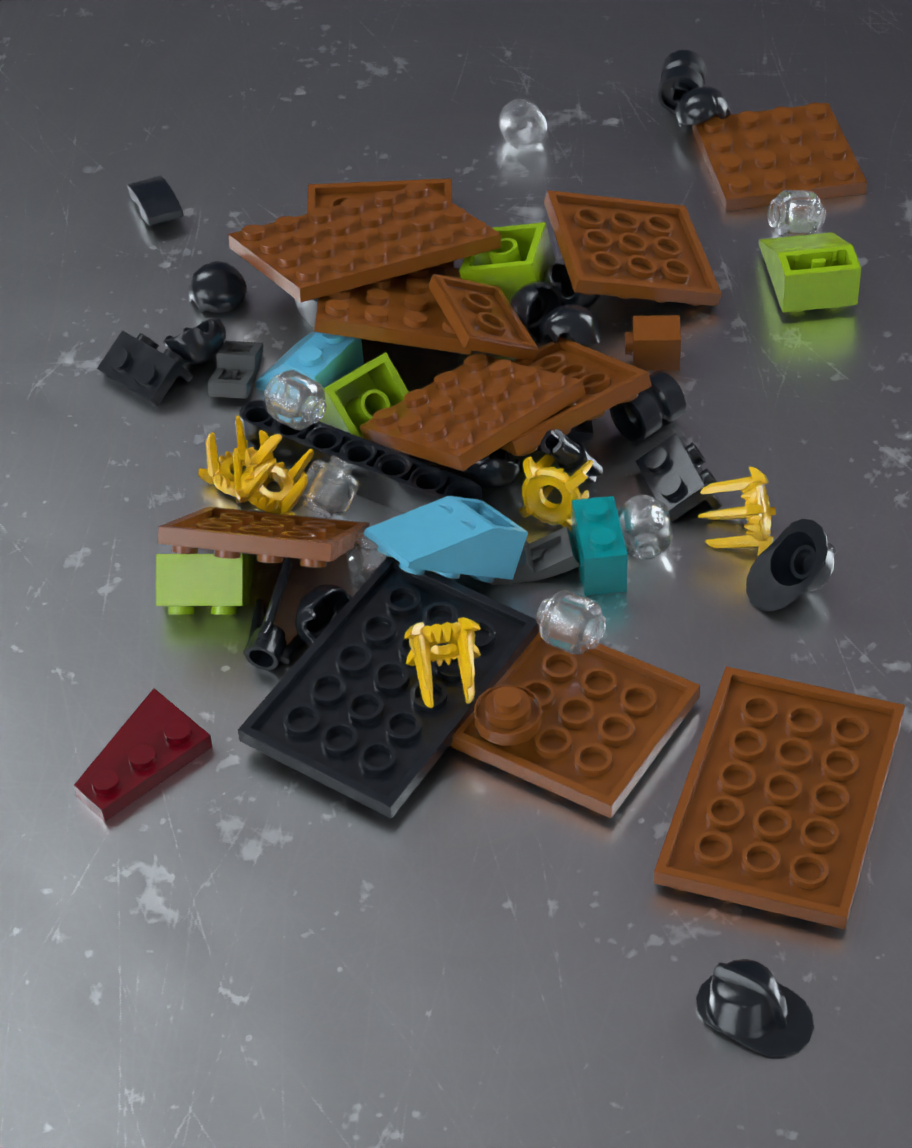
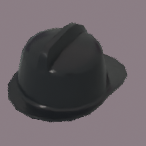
[746,519,837,611]
[696,959,814,1057]

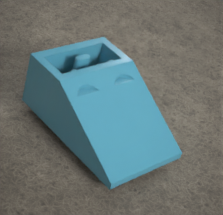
[364,496,528,583]

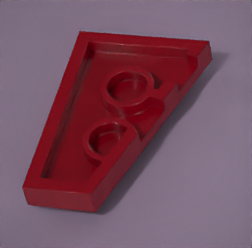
[74,688,213,822]

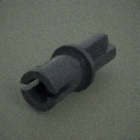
[540,429,603,483]

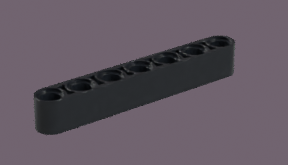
[239,400,483,513]

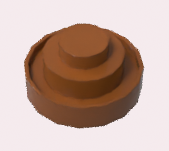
[474,684,542,746]

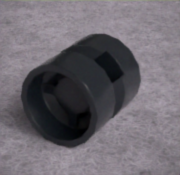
[658,50,707,114]
[610,371,687,443]

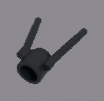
[243,558,303,670]

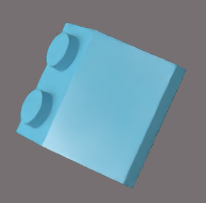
[255,331,364,410]

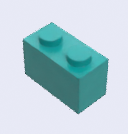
[572,496,628,596]

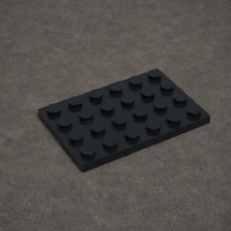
[238,556,539,819]

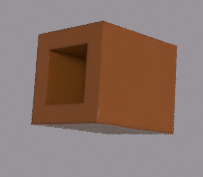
[625,315,681,371]

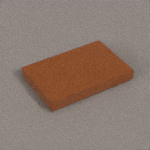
[428,274,539,361]

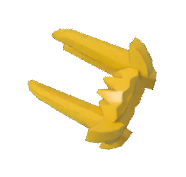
[198,415,285,503]
[235,434,314,515]
[518,454,593,532]
[698,466,776,556]
[404,617,481,708]

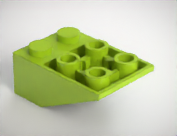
[759,232,861,312]

